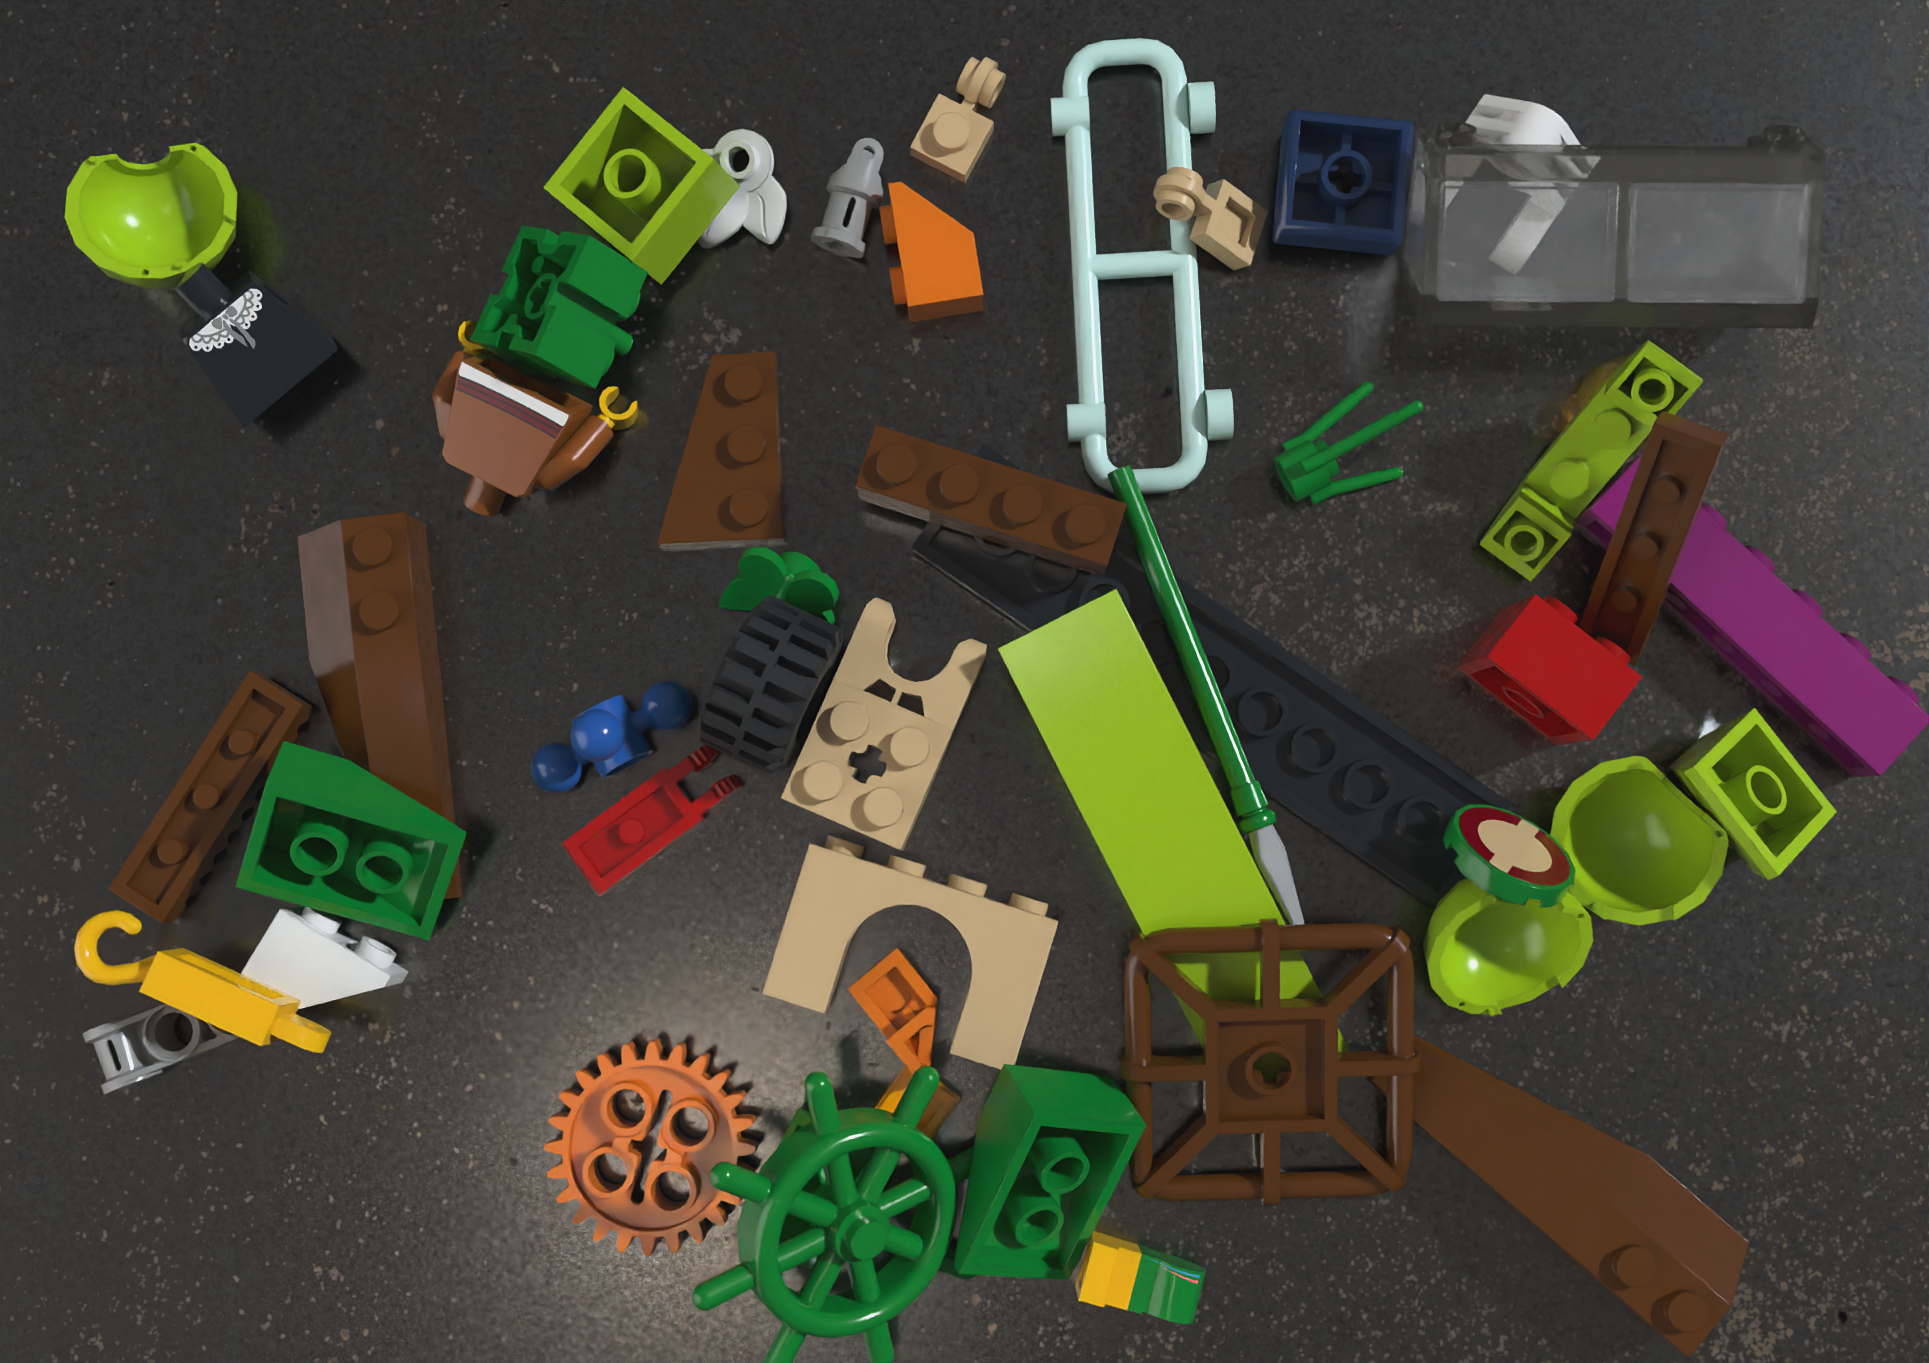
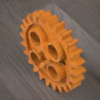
[544,1039,759,1256]

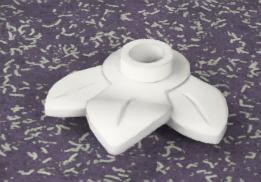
[697,129,787,249]

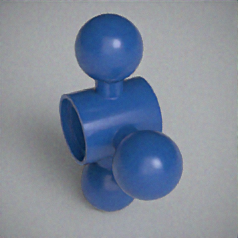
[531,680,693,793]

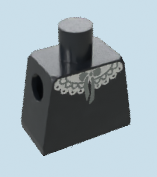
[172,262,338,427]

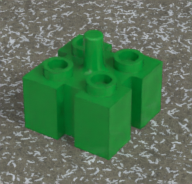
[470,226,648,389]

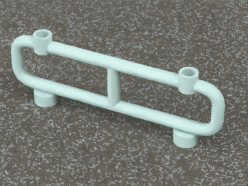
[1051,38,1234,494]

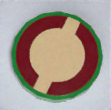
[1443,804,1576,908]

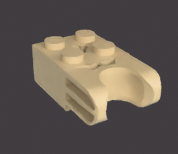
[781,597,987,850]

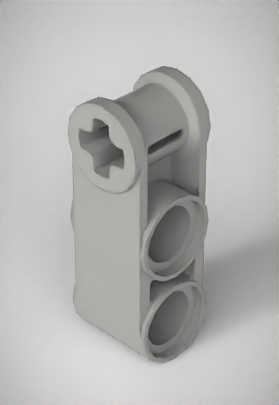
[83,1004,243,1095]

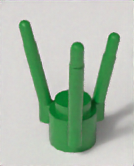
[1274,381,1423,505]

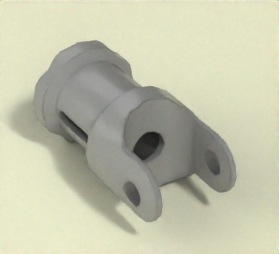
[810,138,884,258]

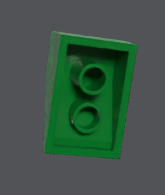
[235,741,467,940]
[954,1064,1146,1280]

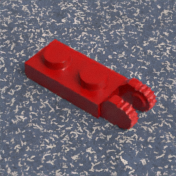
[561,744,743,896]

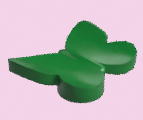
[718,546,839,625]

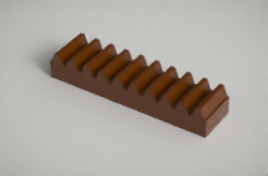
[1579,411,1730,666]
[108,671,312,923]

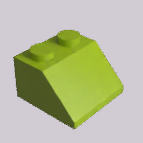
[1669,708,1837,880]

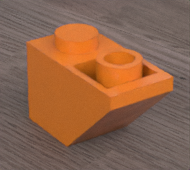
[879,181,984,323]

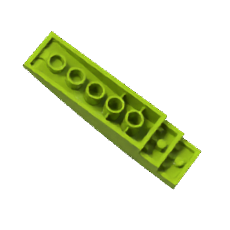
[998,589,1350,1080]

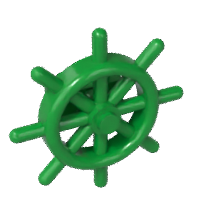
[692,1065,977,1363]

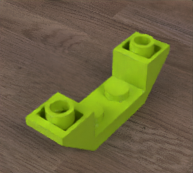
[1479,340,1703,582]

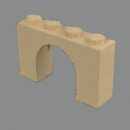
[762,835,1059,1069]

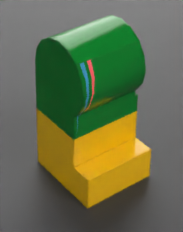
[1075,1231,1206,1324]

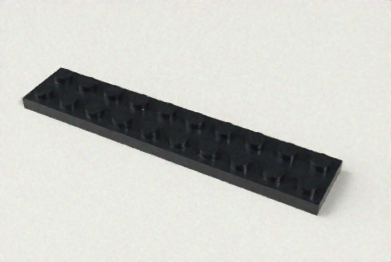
[911,444,1513,909]

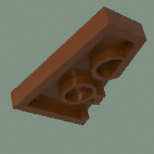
[657,351,785,548]

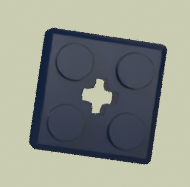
[1272,109,1414,255]

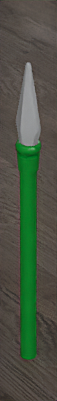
[1107,465,1305,925]

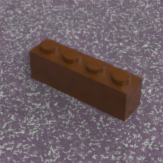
[855,425,1127,576]

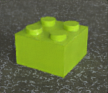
[543,87,740,285]

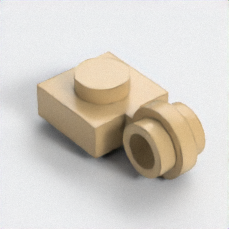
[910,57,1006,183]
[1153,167,1268,270]

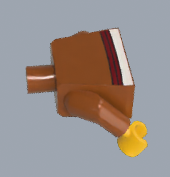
[432,320,638,517]

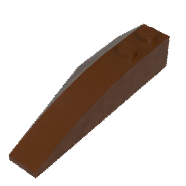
[298,512,463,899]
[1367,1035,1749,1358]

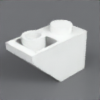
[241,907,409,1010]

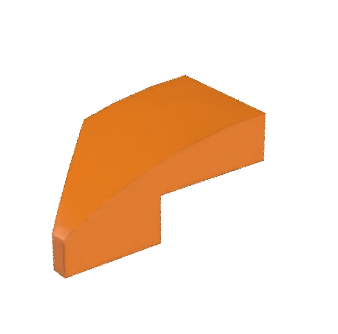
[847,948,938,1074]

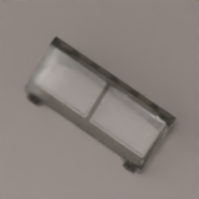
[1399,122,1826,329]

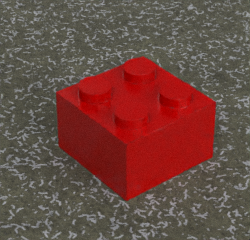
[1456,594,1642,746]

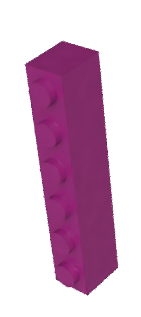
[1575,454,1929,777]

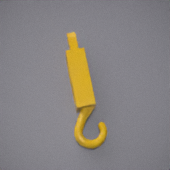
[74,910,332,1053]

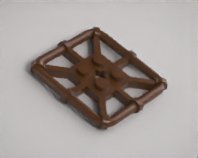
[1119,918,1420,1206]

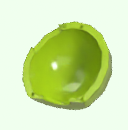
[65,143,237,289]
[1550,756,1729,926]
[1423,878,1593,1017]

